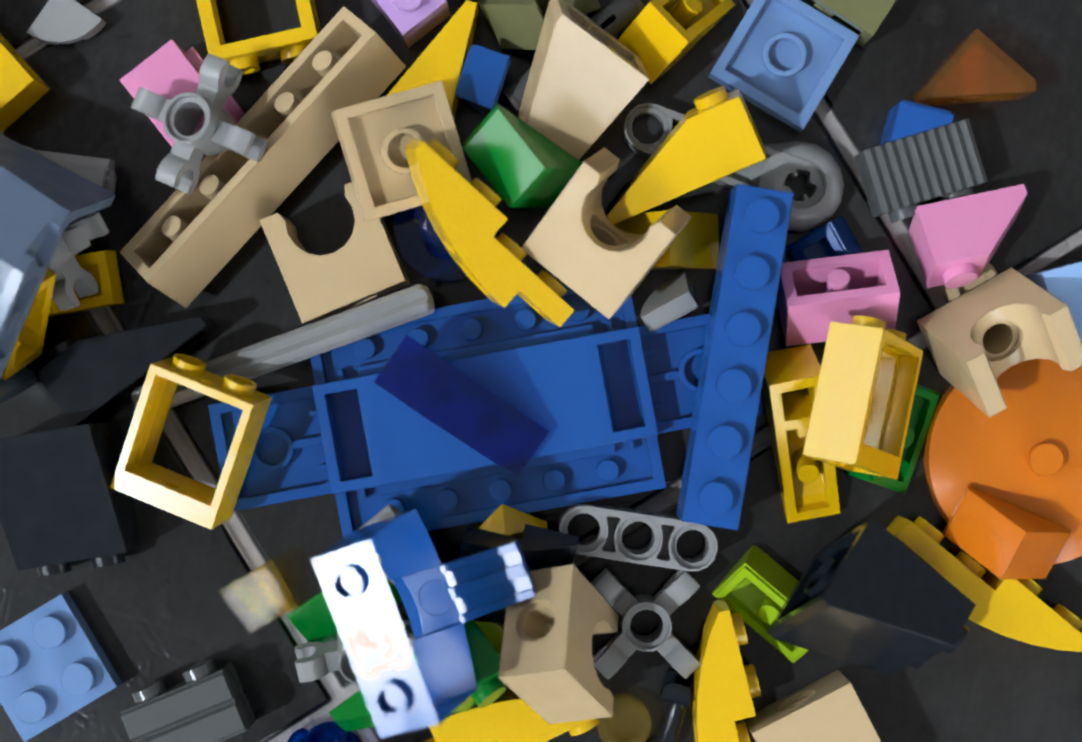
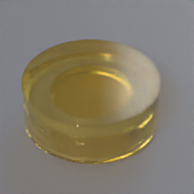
[597,694,651,742]

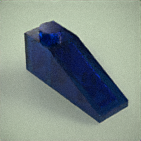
[374,335,549,477]

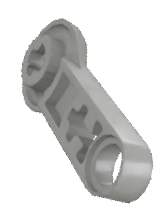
[622,103,844,233]

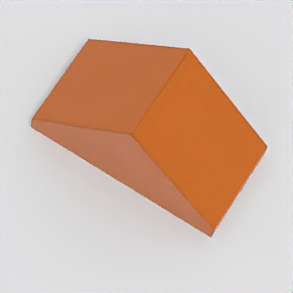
[943,485,1071,580]

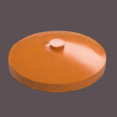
[924,359,1082,564]

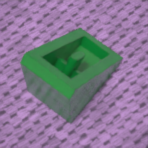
[463,104,583,208]

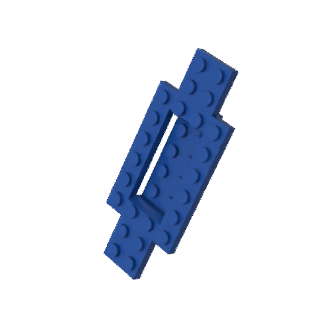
[208,285,764,538]

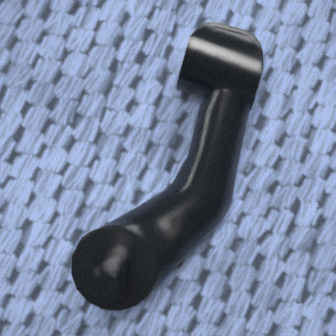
[647,670,693,742]

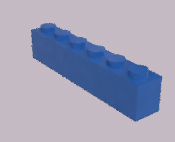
[676,184,794,530]

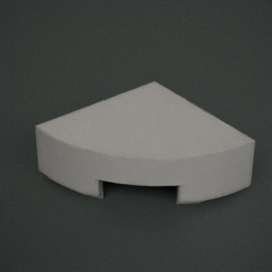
[27,0,107,45]
[641,269,698,332]

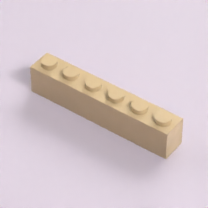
[120,6,406,308]

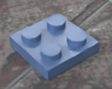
[708,0,860,132]
[0,591,123,742]

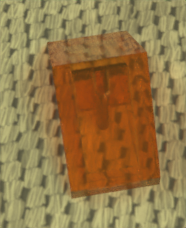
[912,28,1036,106]

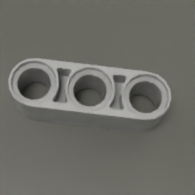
[559,502,718,572]

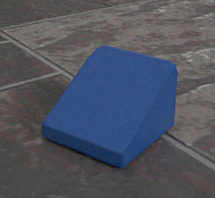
[456,45,511,115]
[880,100,954,145]
[786,215,864,261]

